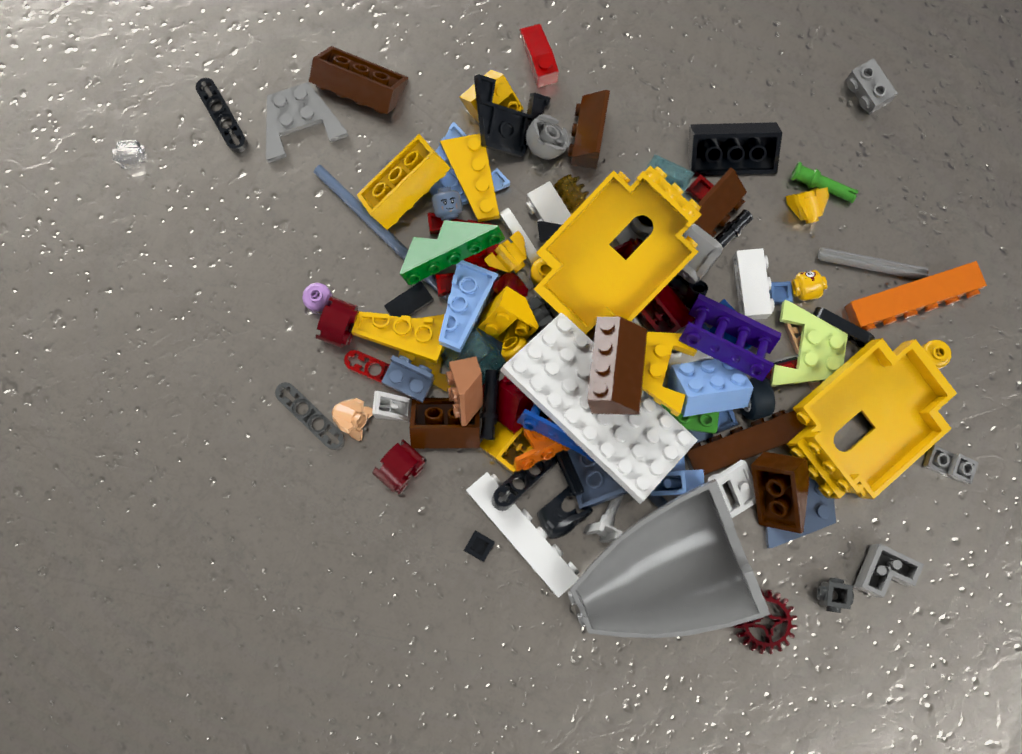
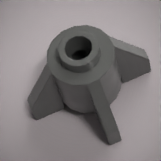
[527,294,555,334]

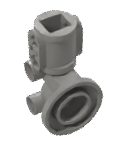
[615,216,723,284]

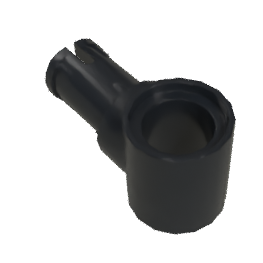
[668,274,708,308]

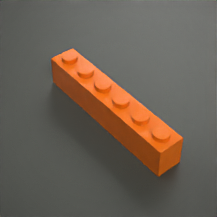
[844,261,987,331]

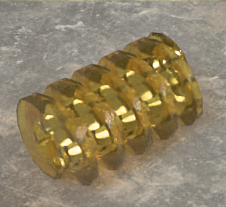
[553,174,589,215]

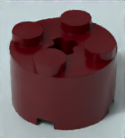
[316,296,361,348]
[372,439,425,494]

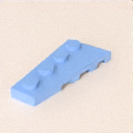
[439,260,499,353]

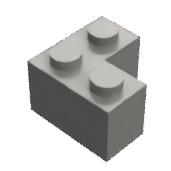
[854,544,924,598]

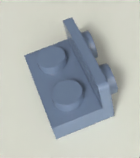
[381,355,435,403]

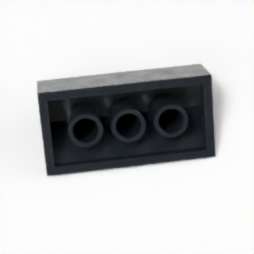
[688,122,782,176]

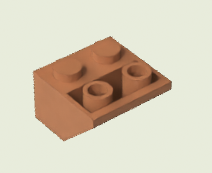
[446,357,483,426]

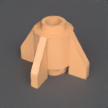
[332,398,373,441]

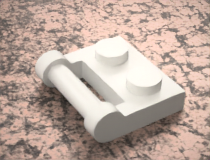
[708,460,756,518]

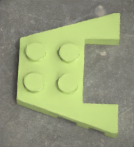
[770,300,848,387]

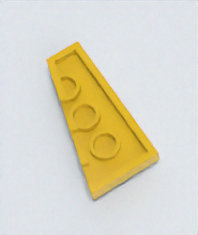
[440,134,500,222]

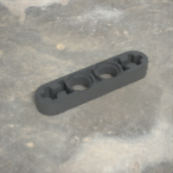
[275,382,345,450]

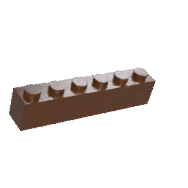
[684,405,806,476]

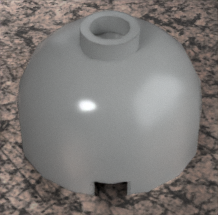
[526,114,571,160]

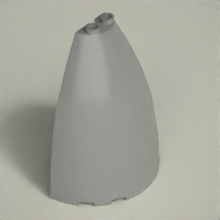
[568,479,770,638]

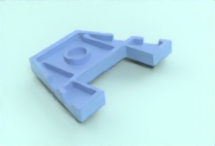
[429,122,510,205]

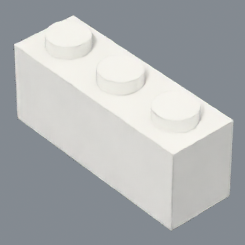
[732,248,774,320]

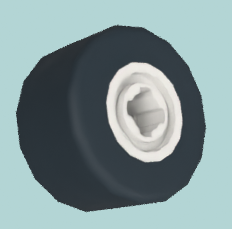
[740,378,776,420]

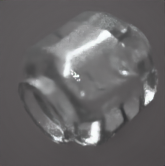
[112,140,147,169]

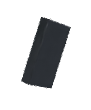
[384,281,434,317]

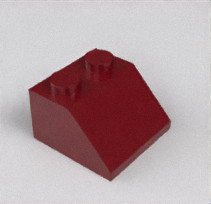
[497,376,542,434]

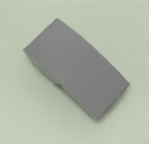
[923,445,979,484]

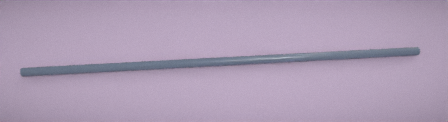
[314,165,668,508]

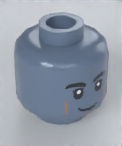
[432,187,463,221]

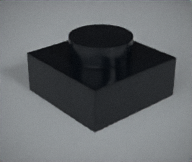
[464,530,495,562]

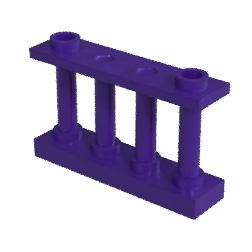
[678,293,782,382]

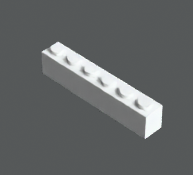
[466,472,579,598]

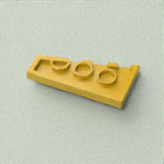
[351,311,444,363]

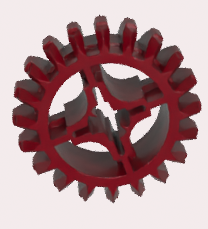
[733,590,798,654]

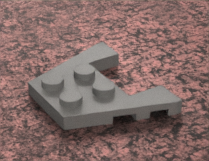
[266,82,348,163]

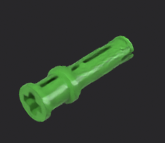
[790,162,858,203]

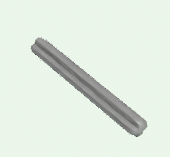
[817,247,929,280]

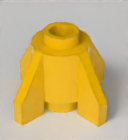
[786,187,829,224]
[484,231,527,273]

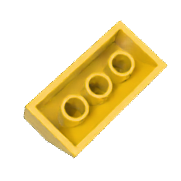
[357,134,451,230]

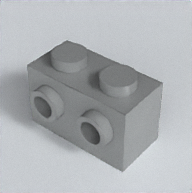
[846,58,898,115]

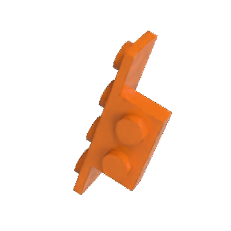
[514,418,570,472]

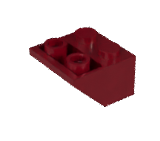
[636,285,695,333]

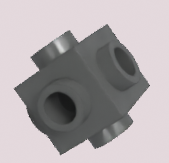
[817,578,854,613]

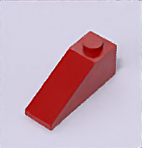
[520,24,559,88]

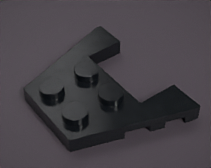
[474,74,551,157]

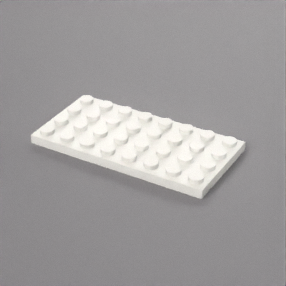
[500,313,698,504]

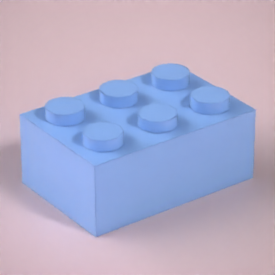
[667,359,754,417]

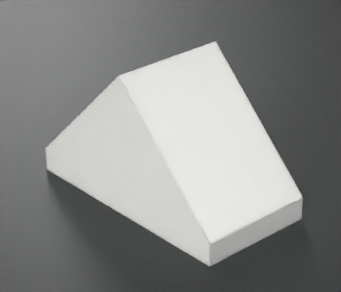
[372,391,412,421]

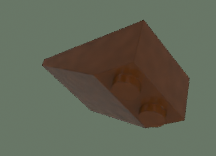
[751,452,809,534]

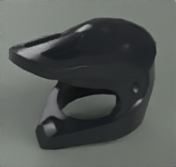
[537,486,593,539]

